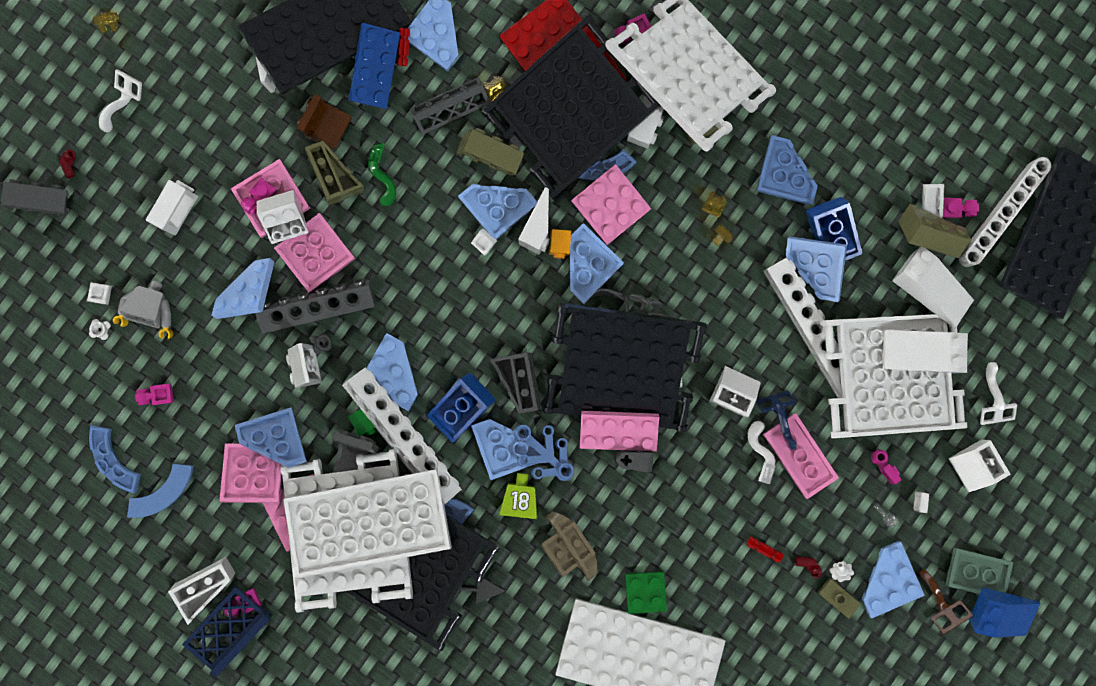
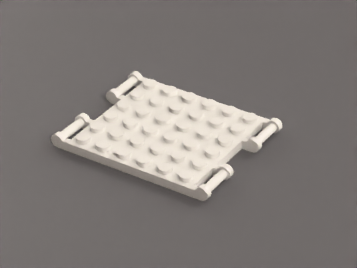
[605,0,776,151]
[822,314,967,438]
[280,449,413,613]

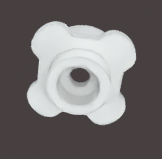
[89,319,111,340]

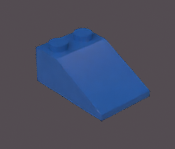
[805,197,863,261]
[426,373,496,443]
[969,587,1041,638]

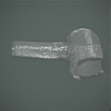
[874,504,899,527]

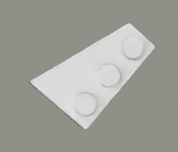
[168,557,235,624]

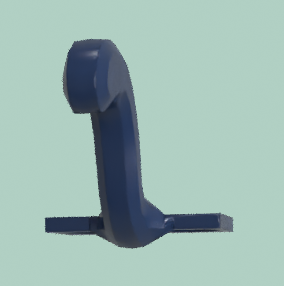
[756,391,797,451]

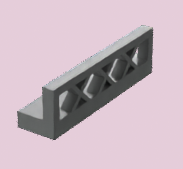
[410,77,490,135]

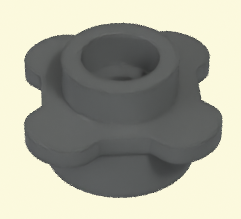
[310,333,331,354]

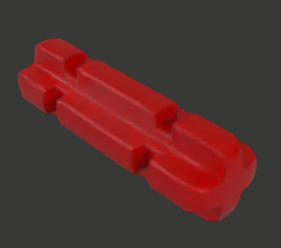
[397,28,410,66]
[746,537,784,563]

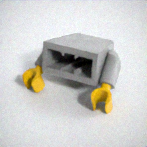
[113,281,173,339]

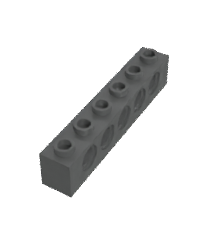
[255,279,376,334]

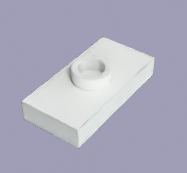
[922,184,944,219]

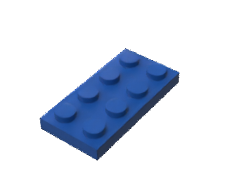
[348,23,400,109]

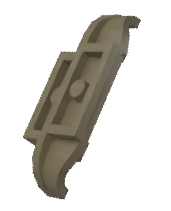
[540,512,597,581]

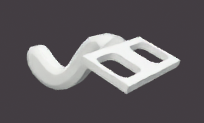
[99,69,142,133]
[980,362,1017,425]
[748,421,775,484]

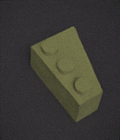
[456,128,524,176]
[305,141,364,205]
[898,203,971,258]

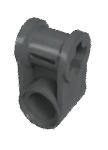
[616,450,654,472]

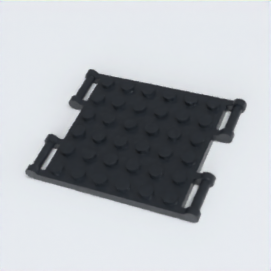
[481,14,662,200]
[543,303,707,432]
[346,514,501,651]

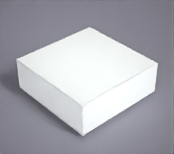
[471,229,497,256]
[87,282,112,305]
[913,491,929,513]

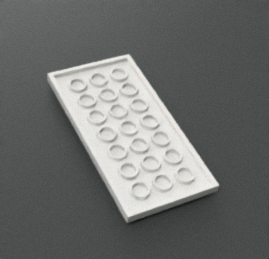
[283,469,452,578]
[555,598,725,686]

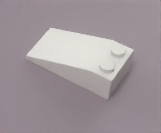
[892,247,974,328]
[883,330,968,373]

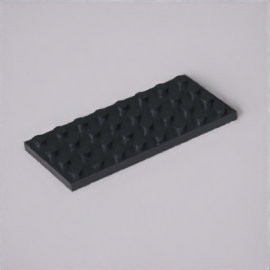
[238,0,412,95]
[999,147,1096,319]

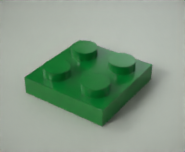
[625,571,667,614]

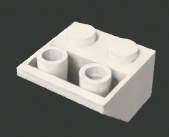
[257,190,308,244]
[709,366,761,417]
[949,439,1011,492]

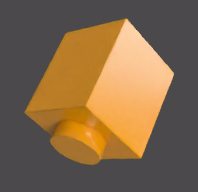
[549,229,571,259]

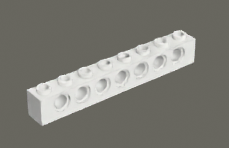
[763,258,842,398]
[342,367,462,504]

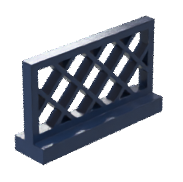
[182,586,273,677]

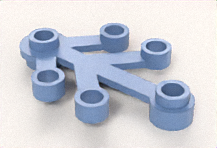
[514,425,574,481]

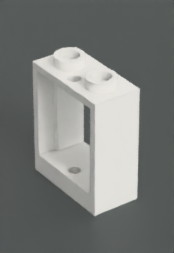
[146,180,198,235]

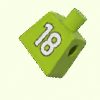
[500,473,537,519]

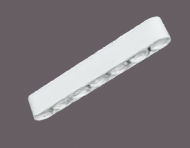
[959,157,1051,267]

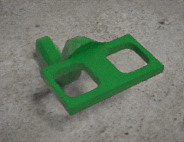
[367,143,396,206]

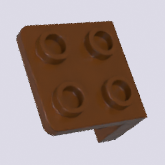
[297,94,351,149]

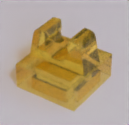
[92,11,119,33]
[484,76,506,101]
[702,191,727,217]
[712,224,734,246]

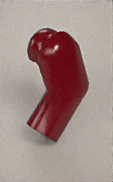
[59,149,76,179]
[795,557,822,578]

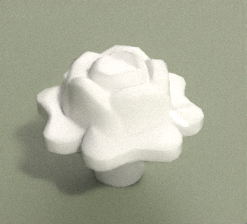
[830,561,854,582]

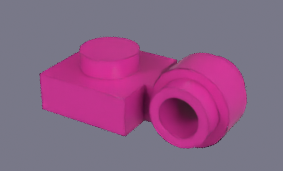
[614,13,651,45]
[241,178,277,215]
[943,198,979,218]
[135,384,174,405]
[871,450,901,485]
[222,588,262,618]

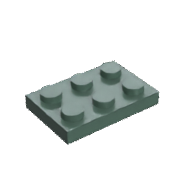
[945,547,1013,594]

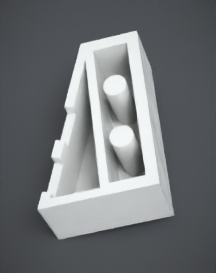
[627,95,665,149]

